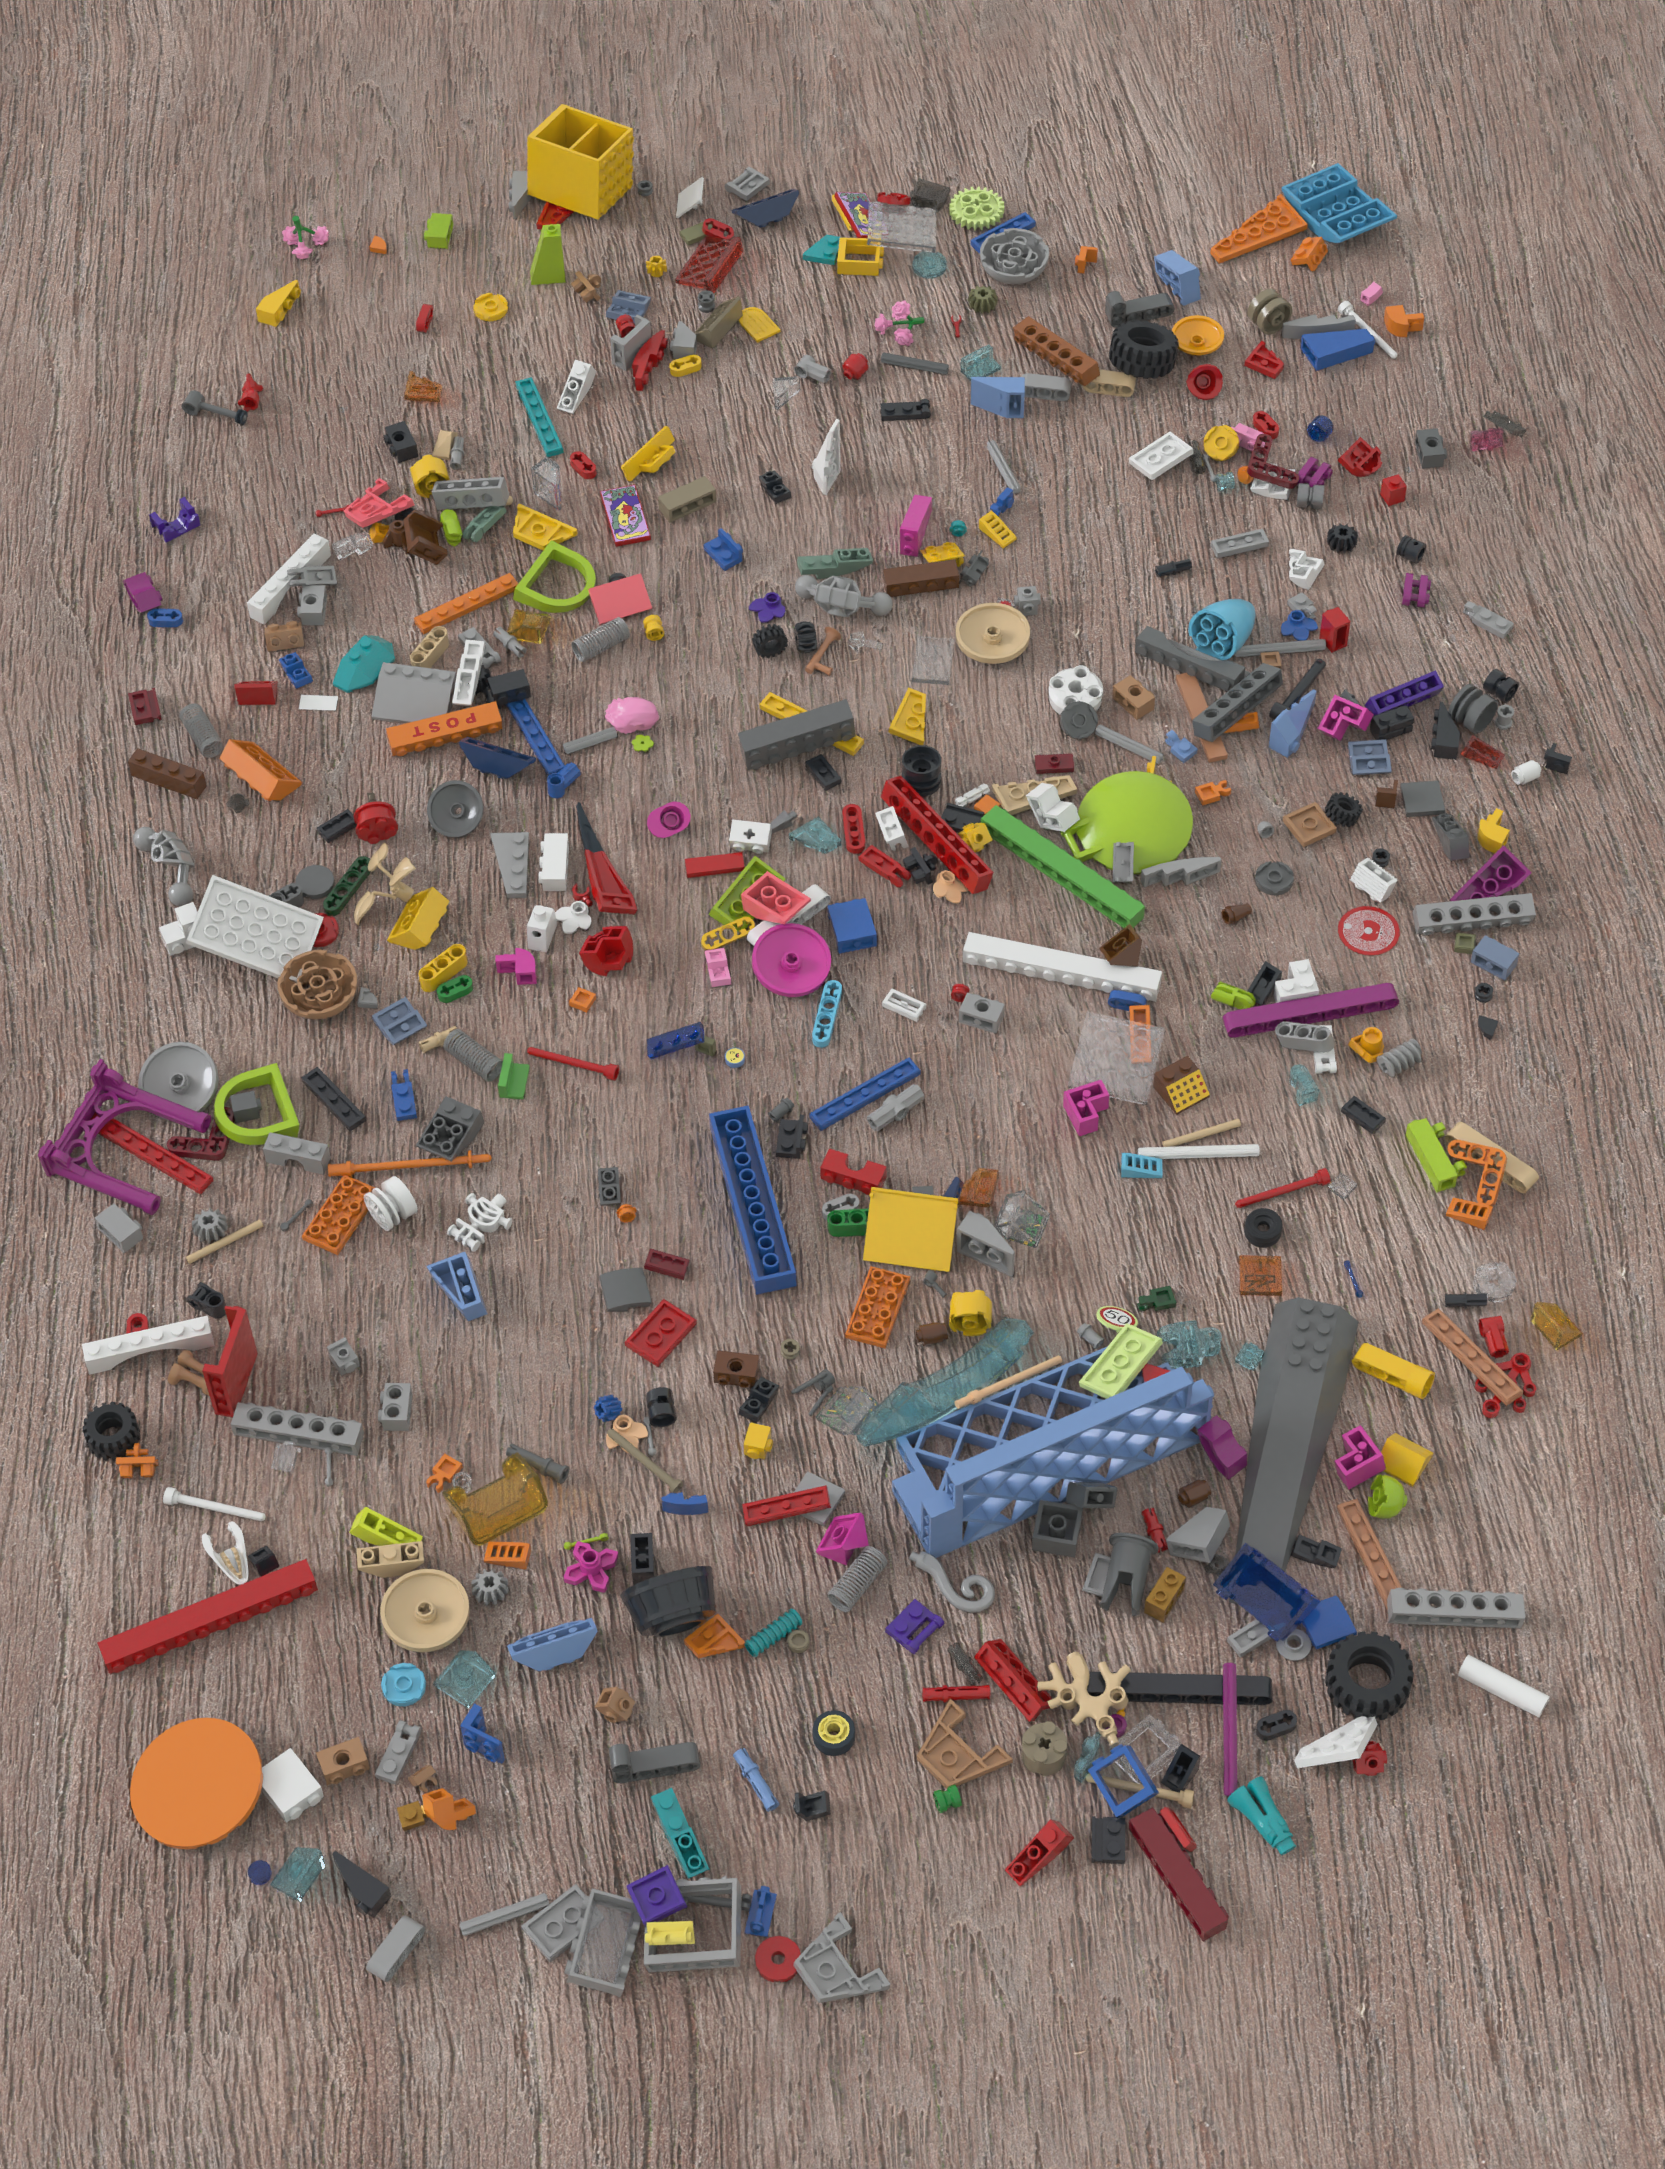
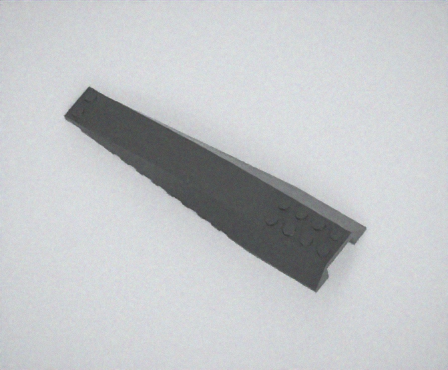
[1229,1297,1359,1611]

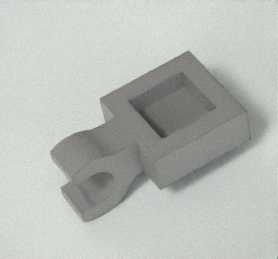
[1287,592,1317,620]

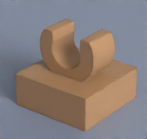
[408,1765,438,1793]

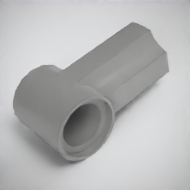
[794,355,832,383]

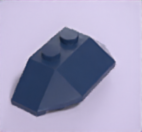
[731,189,799,228]
[459,737,536,779]

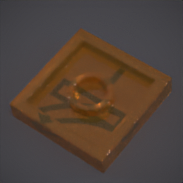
[1239,1255,1282,1296]

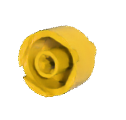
[410,455,450,498]
[949,1290,992,1336]

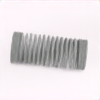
[571,617,630,662]
[179,703,224,758]
[443,1029,503,1082]
[827,1546,888,1612]

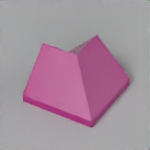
[816,1512,869,1565]

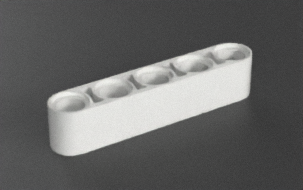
[747,884,831,946]

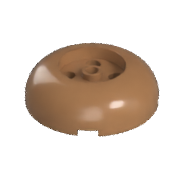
[277,950,358,1020]

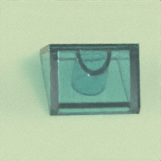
[433,1650,496,1708]
[270,1847,326,1902]

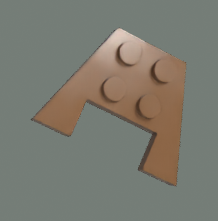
[917,1699,1013,1789]

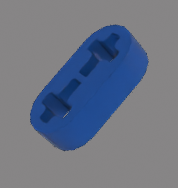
[147,609,183,627]
[1108,990,1147,1011]

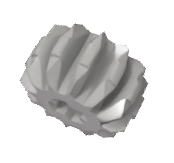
[192,1207,228,1243]
[471,1568,509,1606]

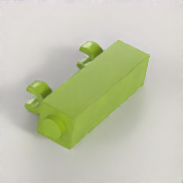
[1406,1118,1467,1192]

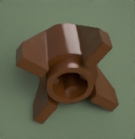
[382,520,409,554]

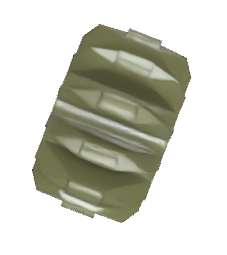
[968,285,998,314]

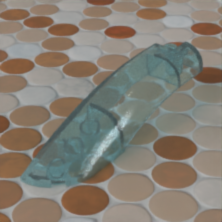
[857,1317,1034,1447]

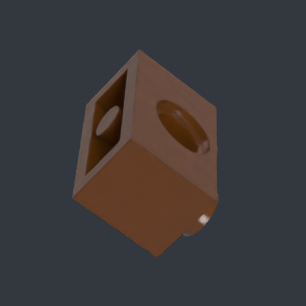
[713,1350,760,1388]

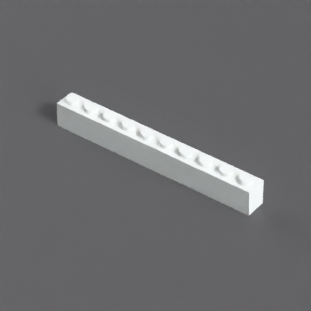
[963,932,1162,1002]

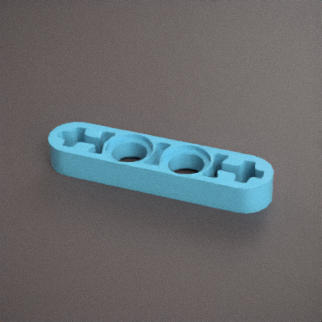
[812,980,842,1048]

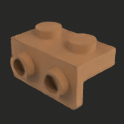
[264,621,304,652]

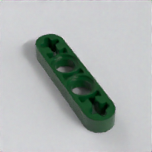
[323,856,371,916]

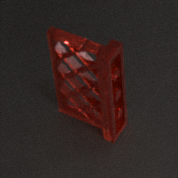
[675,236,743,293]

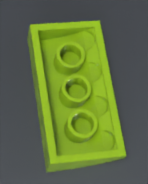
[709,856,786,932]

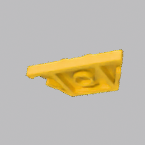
[513,504,578,550]

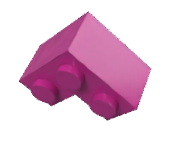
[1318,695,1374,741]
[1063,1080,1109,1137]
[1334,1425,1386,1490]

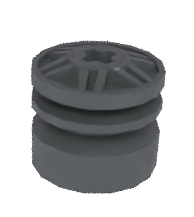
[1448,684,1498,734]

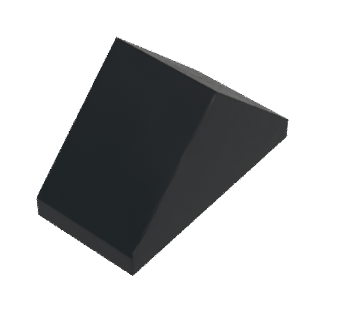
[1161,1744,1201,1792]

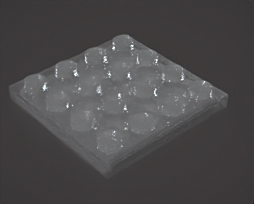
[867,202,936,253]
[1068,1011,1166,1105]

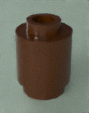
[916,1322,948,1346]
[1178,1479,1212,1508]

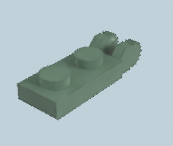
[462,506,507,542]

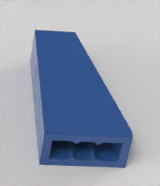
[1300,329,1375,371]

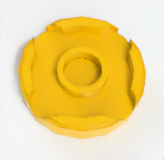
[473,293,508,321]
[1204,425,1240,461]

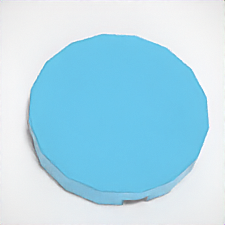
[381,1663,426,1707]

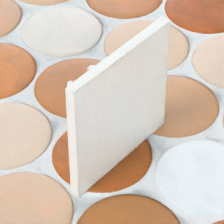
[676,177,704,218]

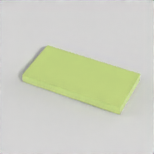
[1079,1323,1163,1399]

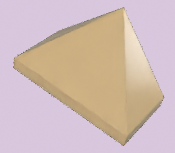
[432,430,458,460]

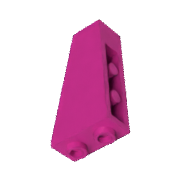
[900,494,932,557]

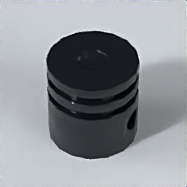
[1396,535,1427,564]

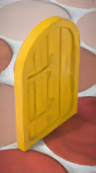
[738,307,781,343]

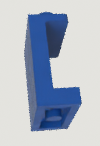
[827,898,877,954]

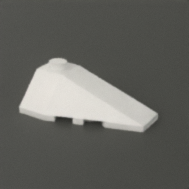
[812,419,841,495]

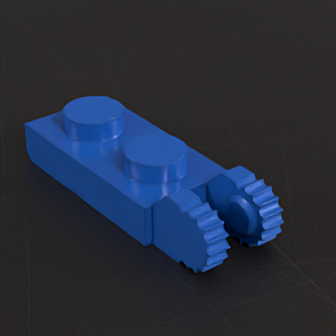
[391,1069,417,1121]

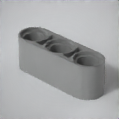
[1022,373,1072,401]
[1275,1022,1335,1053]
[366,1915,425,1982]

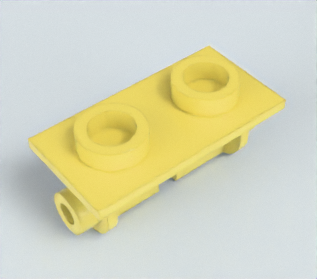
[645,1921,695,1945]

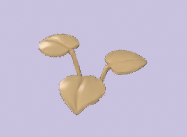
[354,843,416,925]

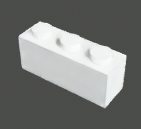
[539,833,569,891]

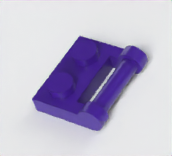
[885,1599,945,1654]

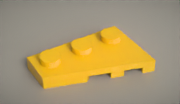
[888,687,926,745]

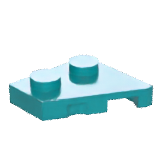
[802,234,843,266]

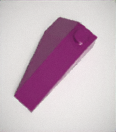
[1450,845,1532,901]

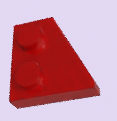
[1244,341,1284,379]

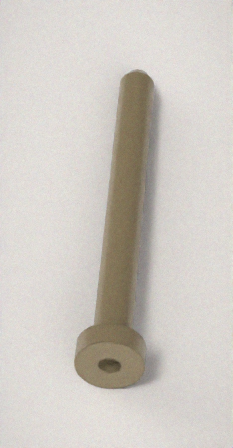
[607,1429,683,1493]

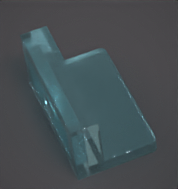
[961,344,1001,381]

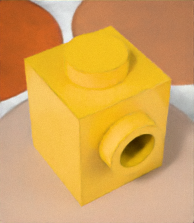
[743,1423,773,1459]

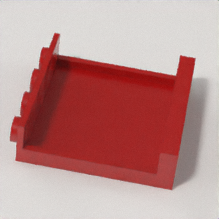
[202,1306,258,1418]

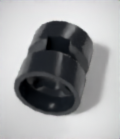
[1483,669,1519,703]
[645,1387,677,1427]

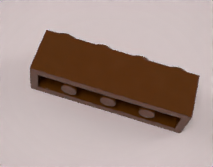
[883,559,959,597]
[128,748,207,799]

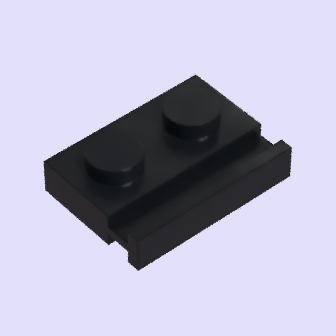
[941,803,984,833]
[1091,1816,1126,1864]

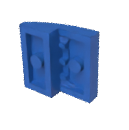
[1296,1595,1357,1650]

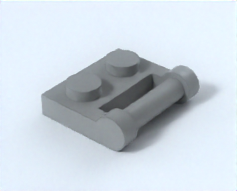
[725,167,770,201]

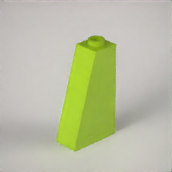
[530,224,566,285]

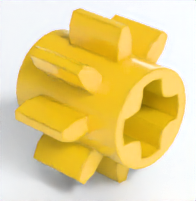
[646,256,667,277]

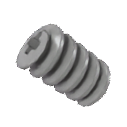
[1377,1038,1422,1077]

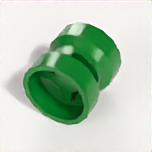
[933,1784,962,1813]

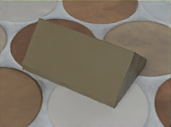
[694,296,743,349]

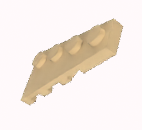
[992,775,1077,815]

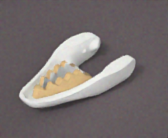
[202,1522,248,1585]

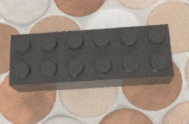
[738,699,856,770]

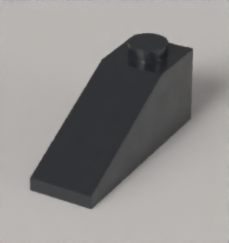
[332,1851,391,1918]

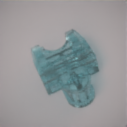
[1157,1320,1222,1368]

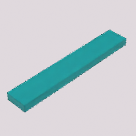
[515,377,564,457]

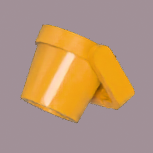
[1348,1027,1384,1063]

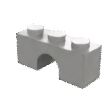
[263,1132,331,1175]

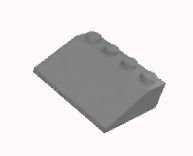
[372,662,457,724]

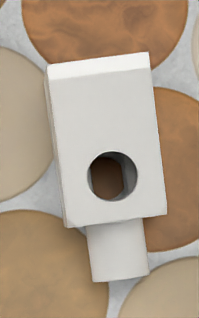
[527,905,558,953]

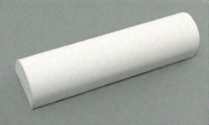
[1458,1654,1550,1718]

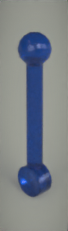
[1344,1260,1363,1298]

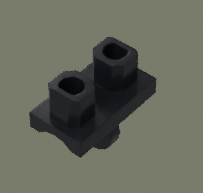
[903,847,938,885]

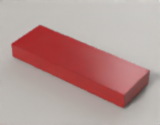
[685,852,745,878]

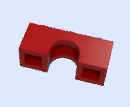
[820,1148,887,1195]

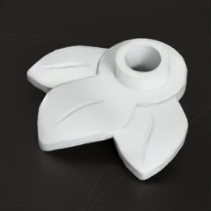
[555,901,591,934]

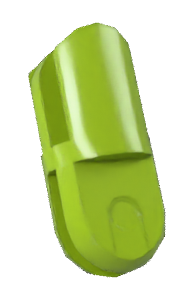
[440,509,463,546]
[1211,981,1256,1010]

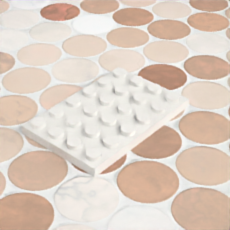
[186,875,324,983]

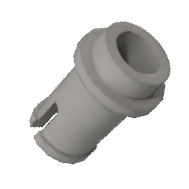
[1077,1323,1104,1349]

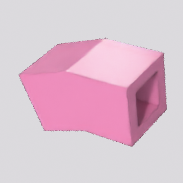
[1360,282,1383,306]

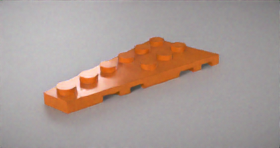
[1210,193,1308,264]

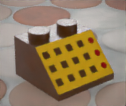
[1153,1055,1210,1115]

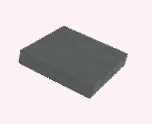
[1400,780,1445,817]

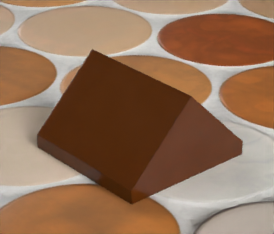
[1099,924,1142,967]

